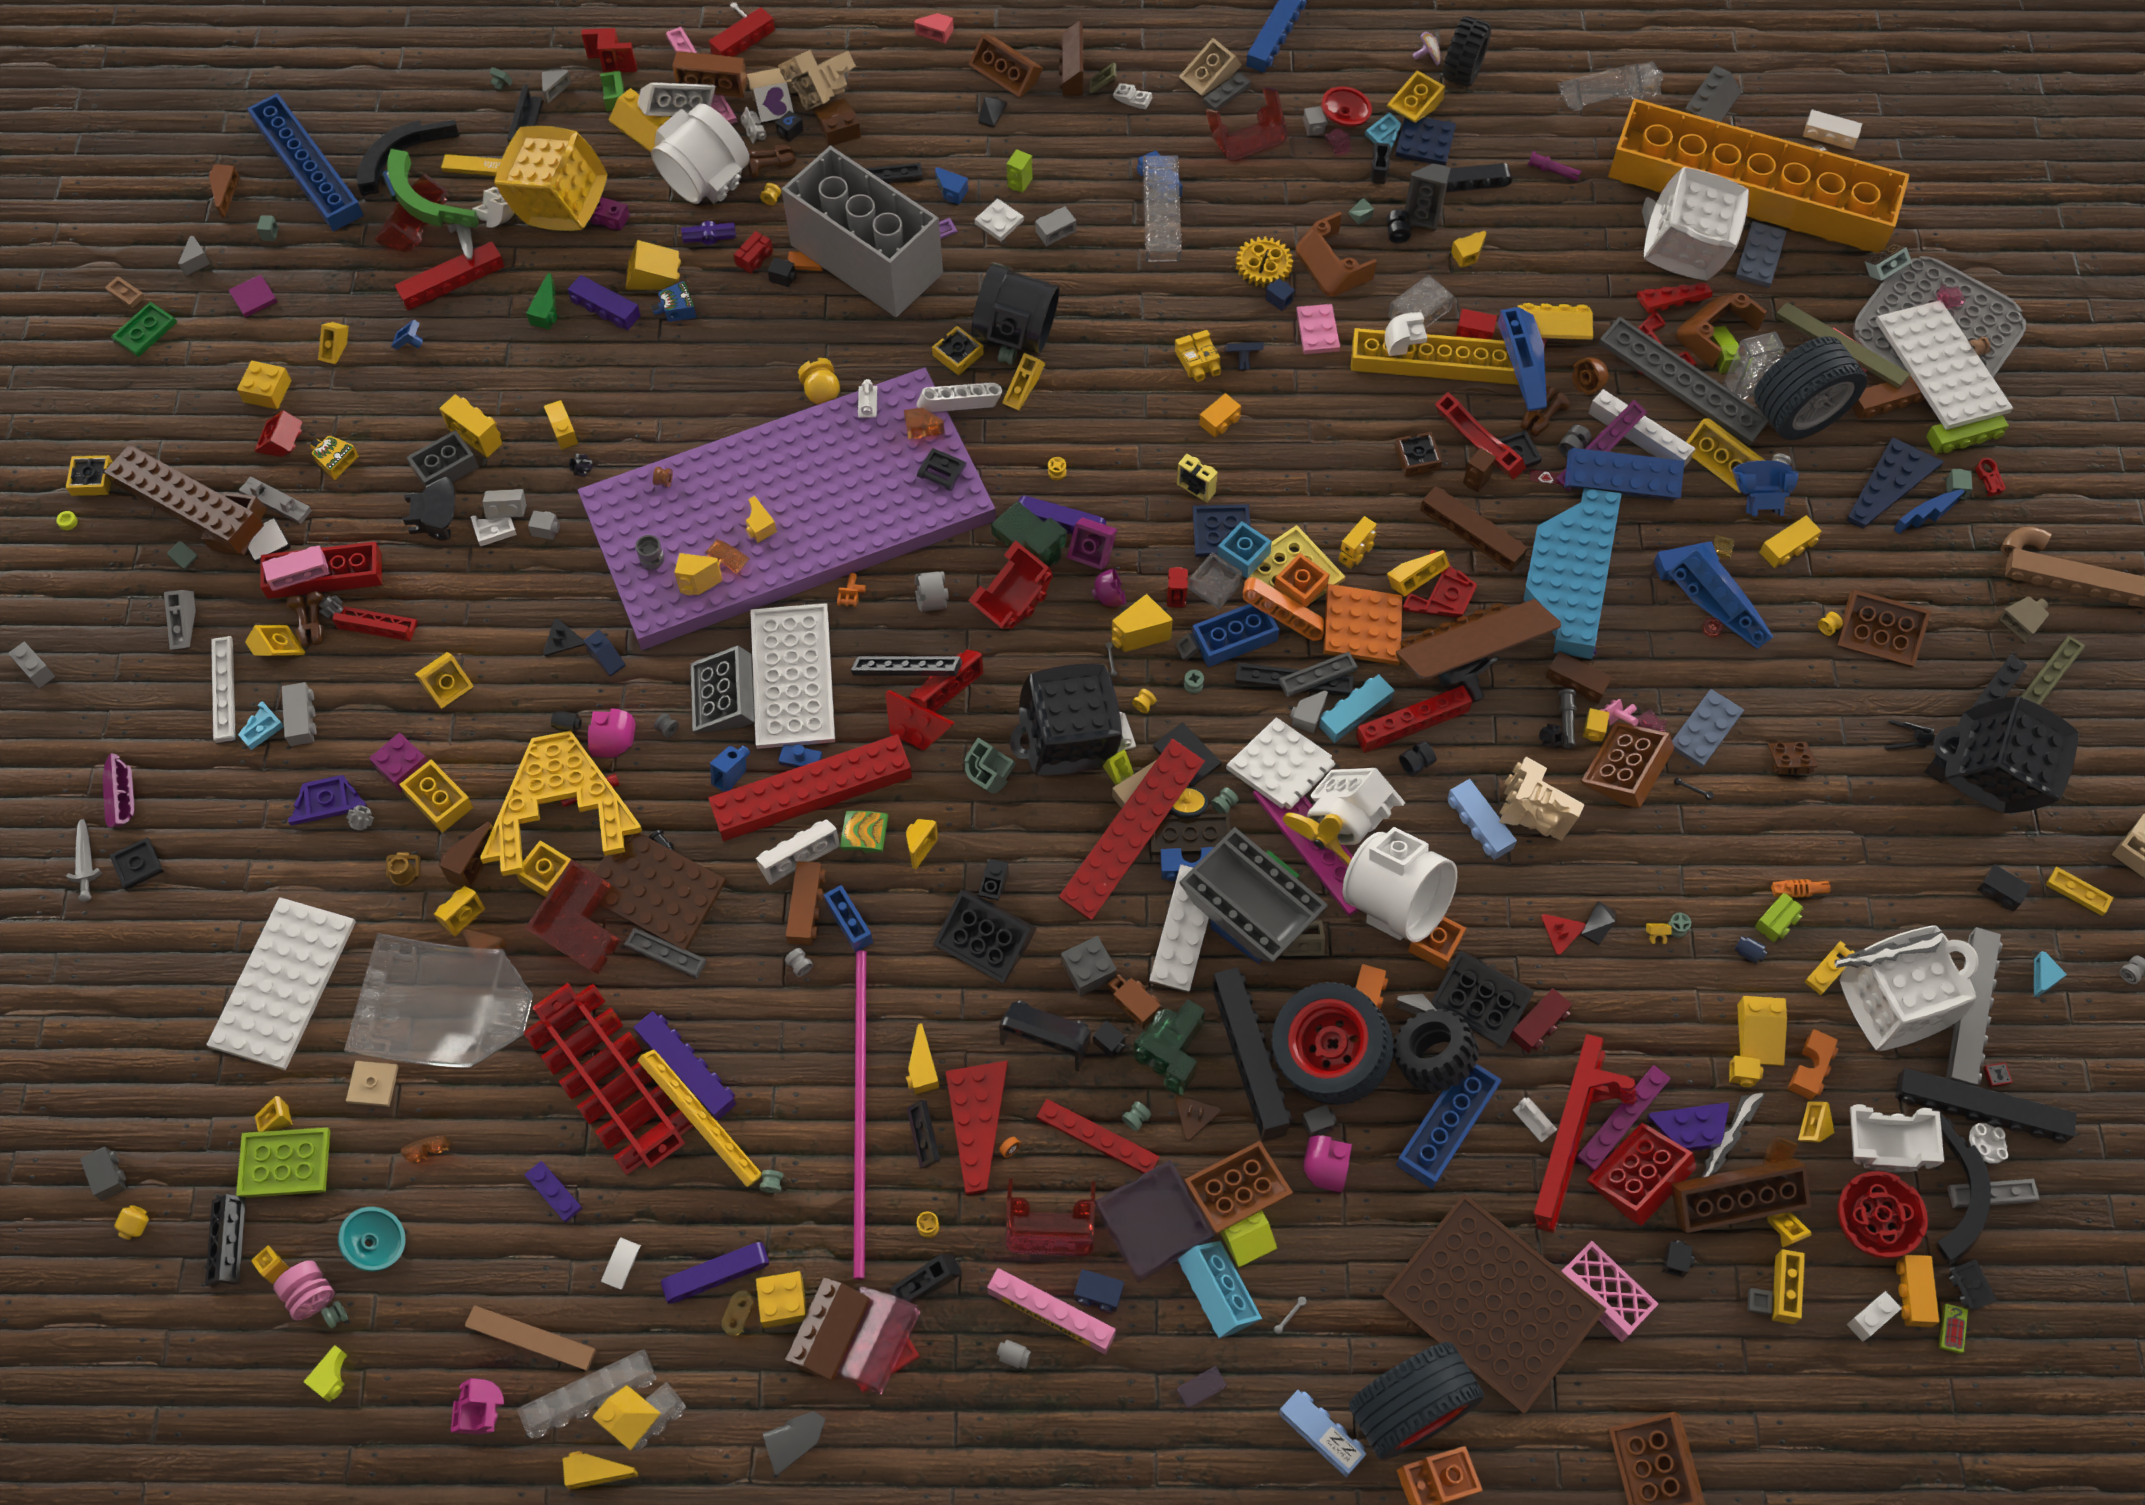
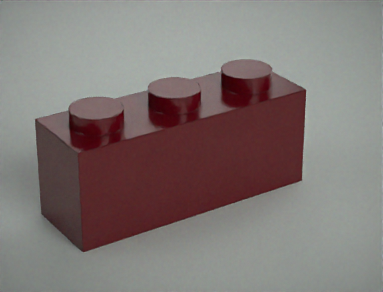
[1510,988,1572,1054]

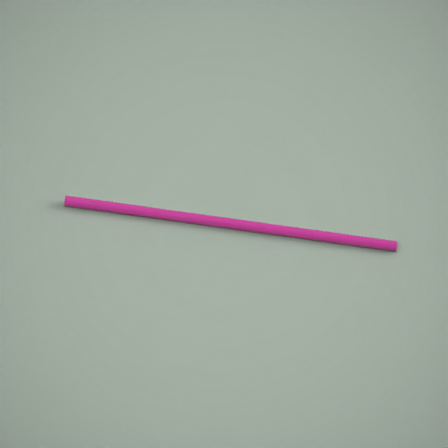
[854,950,866,1280]

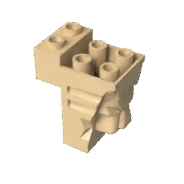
[778,50,856,111]
[1499,757,1584,841]

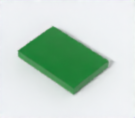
[111,302,177,358]

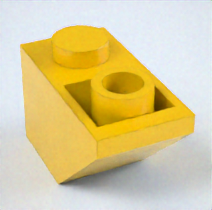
[1451,231,1486,268]

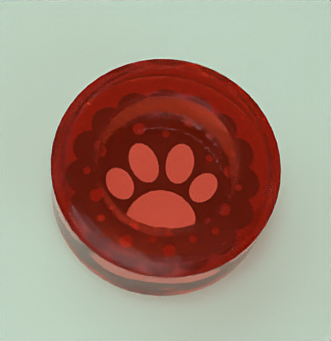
[1702,617,1723,637]

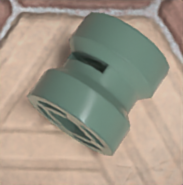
[1211,787,1239,814]
[1122,1101,1151,1131]

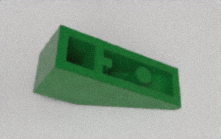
[526,273,557,330]

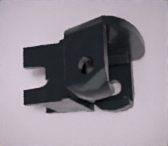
[403,477,455,541]

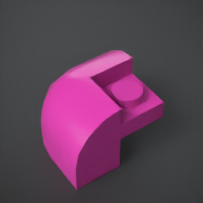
[588,708,636,758]
[1303,1136,1352,1193]
[451,1378,504,1434]

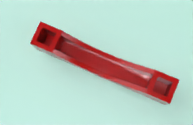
[1434,392,1526,480]

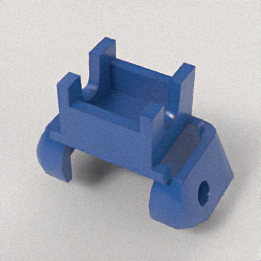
[1732,460,1798,516]

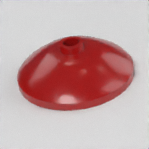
[1321,86,1372,127]

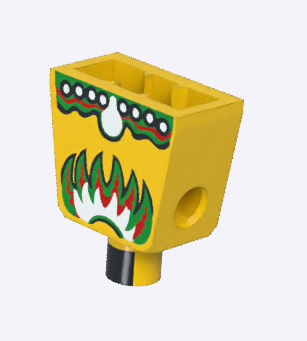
[310,436,359,480]

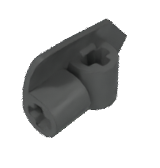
[763,1411,826,1475]

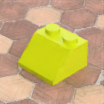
[1220,1211,1277,1268]

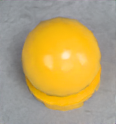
[798,358,840,405]

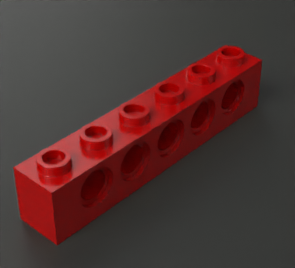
[1356,685,1472,753]

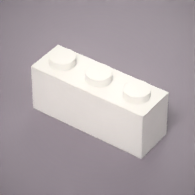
[1803,110,1862,150]

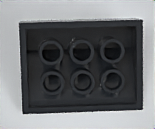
[933,890,1037,984]
[1431,950,1535,1047]

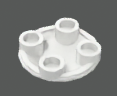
[1969,1123,2008,1164]

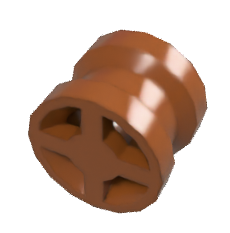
[653,467,673,487]

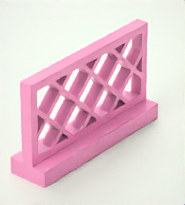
[1561,1241,1658,1342]

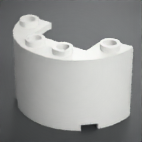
[1850,1104,1944,1172]

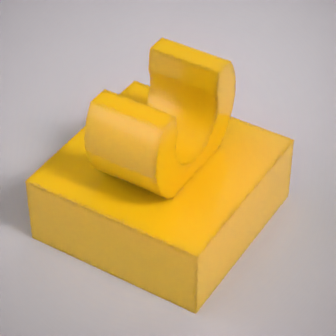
[1646,923,1672,944]

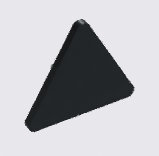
[543,619,585,656]

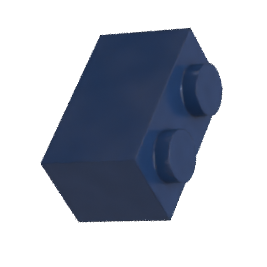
[1074,1269,1124,1313]

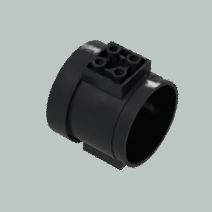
[971,262,1060,354]

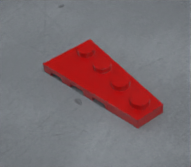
[1637,283,1713,314]

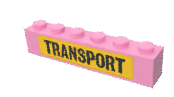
[987,1268,1116,1355]

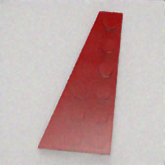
[945,1060,1008,1195]

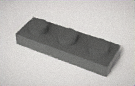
[1203,72,1251,112]

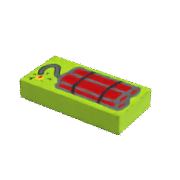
[1939,1304,1968,1354]

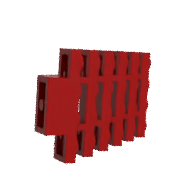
[523,983,694,1175]

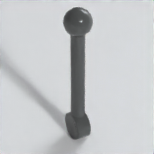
[1105,642,1117,677]

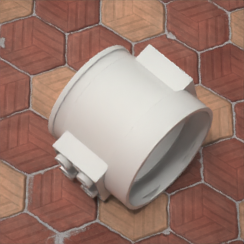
[651,104,750,204]
[1343,827,1457,942]

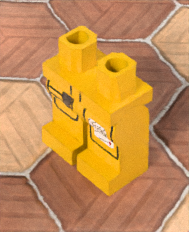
[1175,330,1221,382]

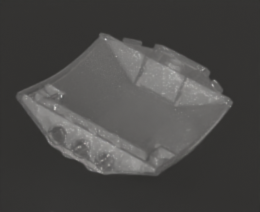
[344,933,533,1067]

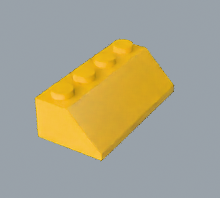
[609,88,671,152]
[1518,303,1593,340]
[1686,419,1764,493]

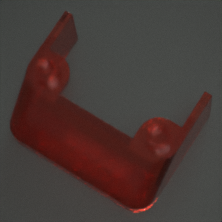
[1205,87,1288,161]
[1006,1178,1096,1256]

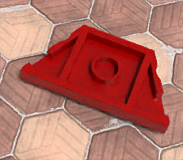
[885,690,955,751]

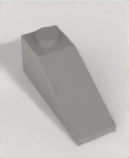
[164,590,196,650]

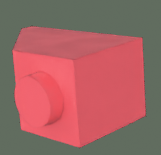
[914,13,954,44]

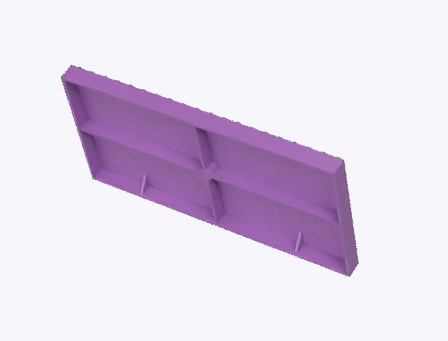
[578,368,996,650]

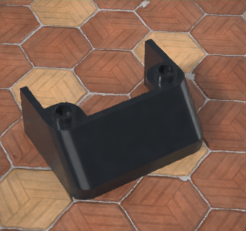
[999,1000,1091,1072]

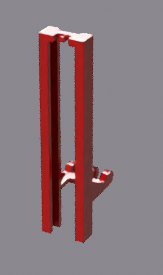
[1534,1034,1637,1233]

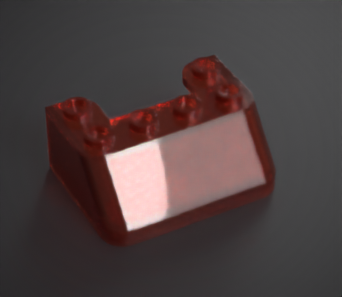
[374,174,449,252]

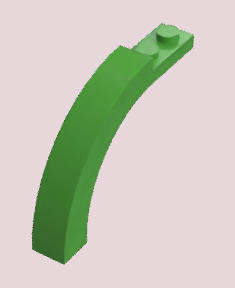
[388,149,479,228]

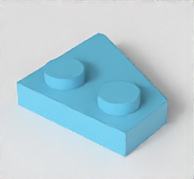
[1365,112,1401,149]
[238,701,284,750]

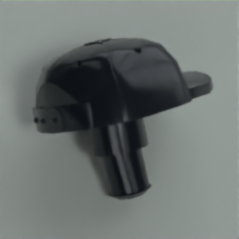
[1438,656,1500,702]

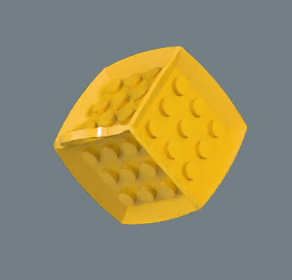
[494,126,608,231]

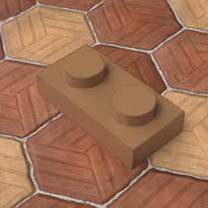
[105,276,145,309]

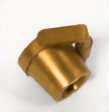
[386,852,421,887]

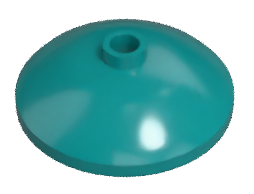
[338,1207,405,1272]

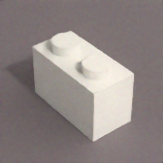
[1847,1291,1902,1342]

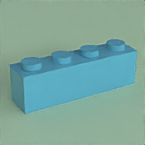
[1319,675,1395,743]

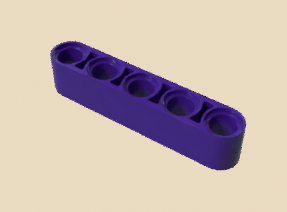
[1014,496,1106,535]
[661,1242,770,1304]

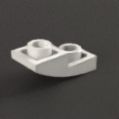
[1113,83,1153,109]
[601,1238,641,1289]

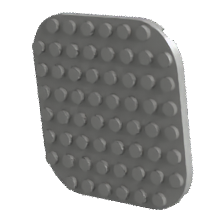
[1853,256,2026,378]

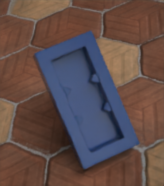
[391,320,423,350]
[778,744,822,768]

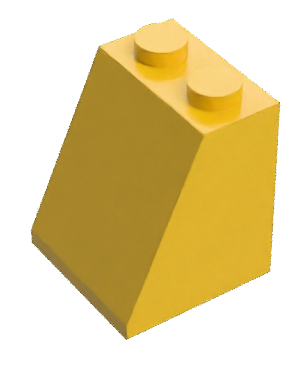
[626,240,681,290]
[1111,594,1173,652]

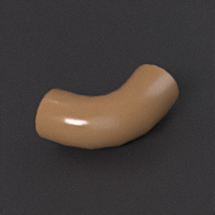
[2000,527,2052,556]

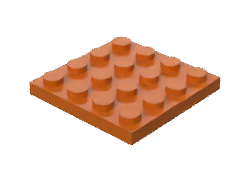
[1323,584,1402,665]

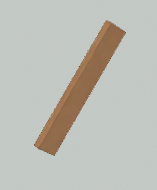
[465,1305,596,1371]

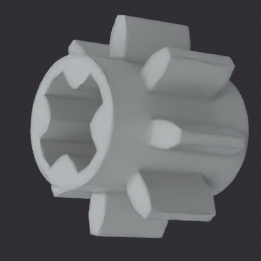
[346,805,374,830]

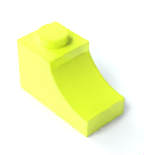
[304,1345,347,1402]

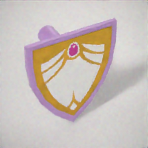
[1413,32,1440,66]

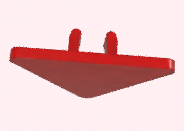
[1541,914,1586,955]

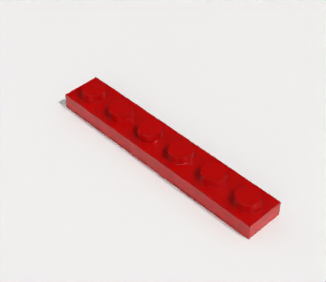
[1037,1099,1160,1178]

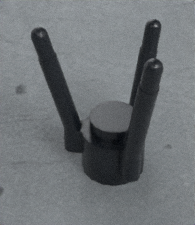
[1884,719,1934,749]

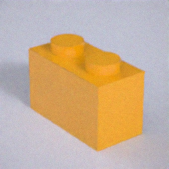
[1199,393,1241,438]

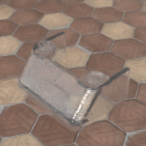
[1557,64,1643,111]

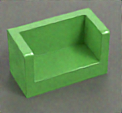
[600,71,624,111]

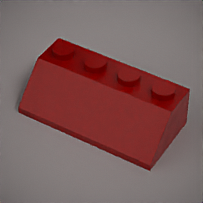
[909,649,984,712]

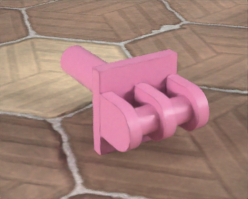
[1600,699,1639,726]

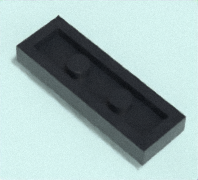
[907,1100,940,1169]

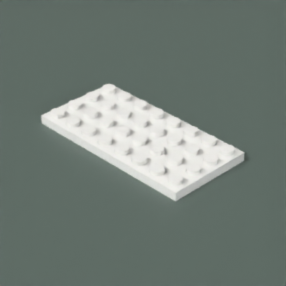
[1875,300,2013,430]
[751,603,835,749]
[207,897,356,1071]

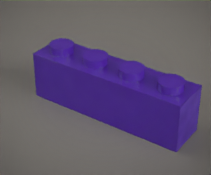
[568,275,641,330]

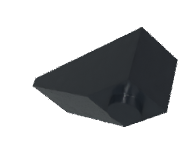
[890,1254,962,1308]

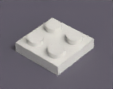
[974,199,1024,242]

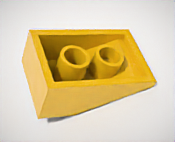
[1387,70,1445,123]
[1737,996,1787,1066]

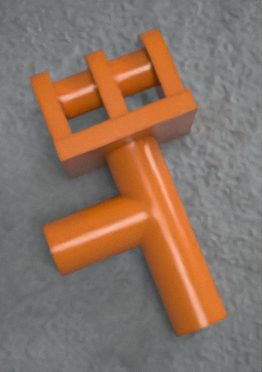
[837,573,866,607]

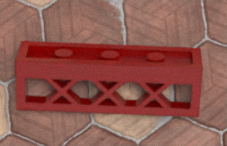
[332,606,418,642]

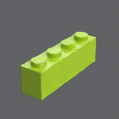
[1926,415,2009,454]

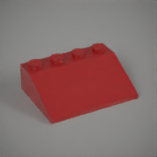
[1586,1123,1697,1226]

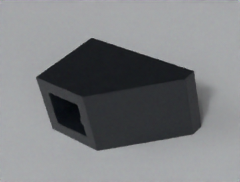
[978,859,1009,901]

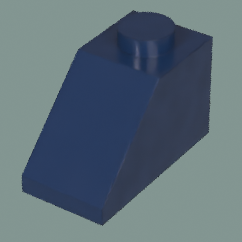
[583,629,626,677]

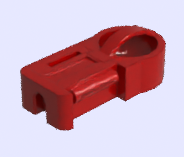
[1975,458,2006,497]

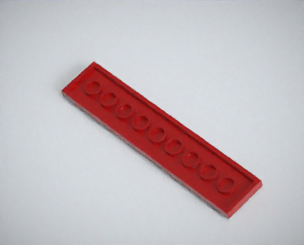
[1058,738,1205,921]

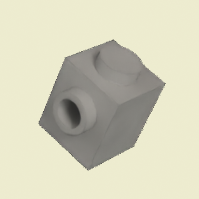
[1303,106,1328,136]
[528,511,560,540]

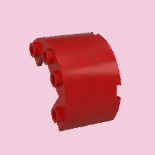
[968,540,1053,629]

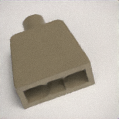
[1998,597,2049,643]

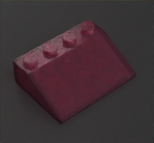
[836,1286,920,1394]

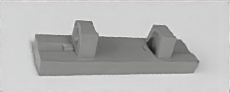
[239,476,312,525]

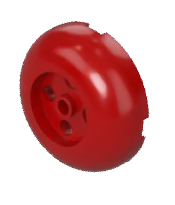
[1837,1171,1928,1259]

